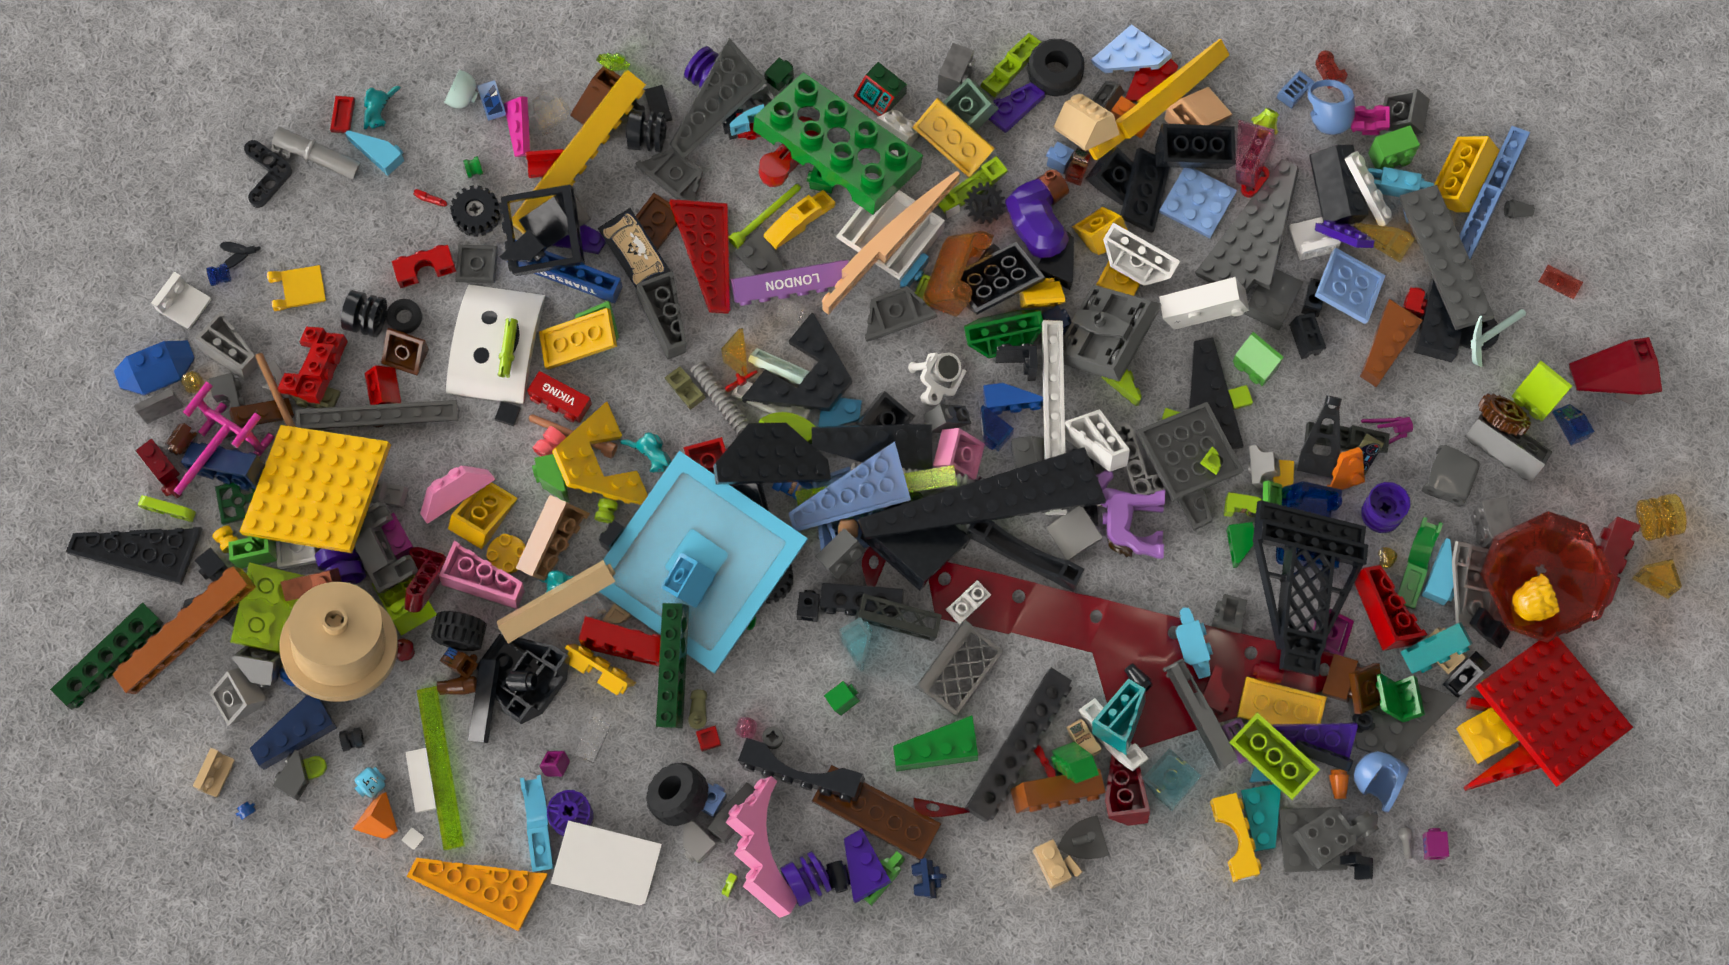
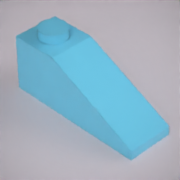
[345,130,404,176]
[1421,538,1454,606]

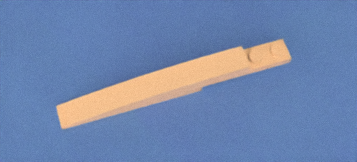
[822,171,960,315]

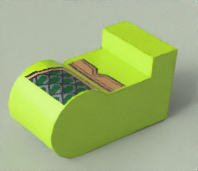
[1224,492,1261,517]

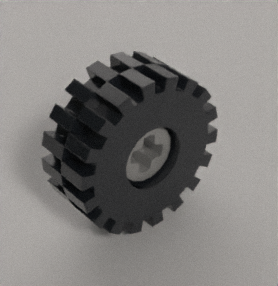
[450,185,501,237]

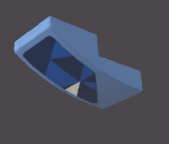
[477,80,506,121]

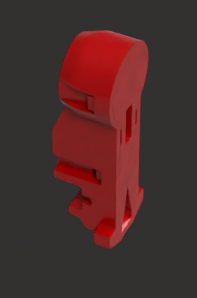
[758,116,819,187]

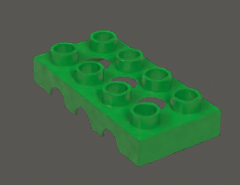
[753,72,923,215]

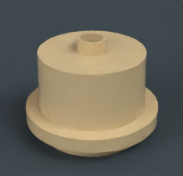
[279,582,398,702]

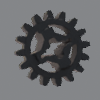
[963,182,1006,224]

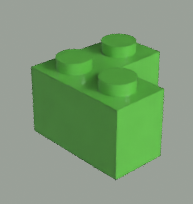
[228,536,277,568]

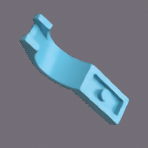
[520,775,554,872]

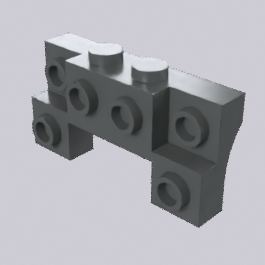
[354,502,418,593]

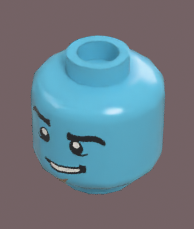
[354,767,386,798]

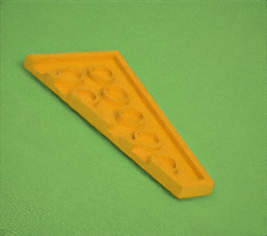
[406,858,548,932]

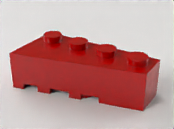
[579,616,661,667]

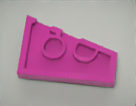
[503,96,530,157]

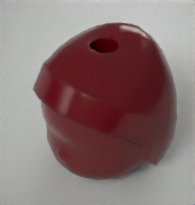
[397,638,415,662]

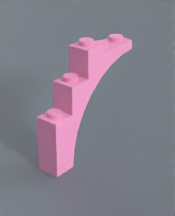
[726,776,798,918]

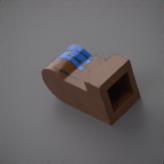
[439,647,478,679]

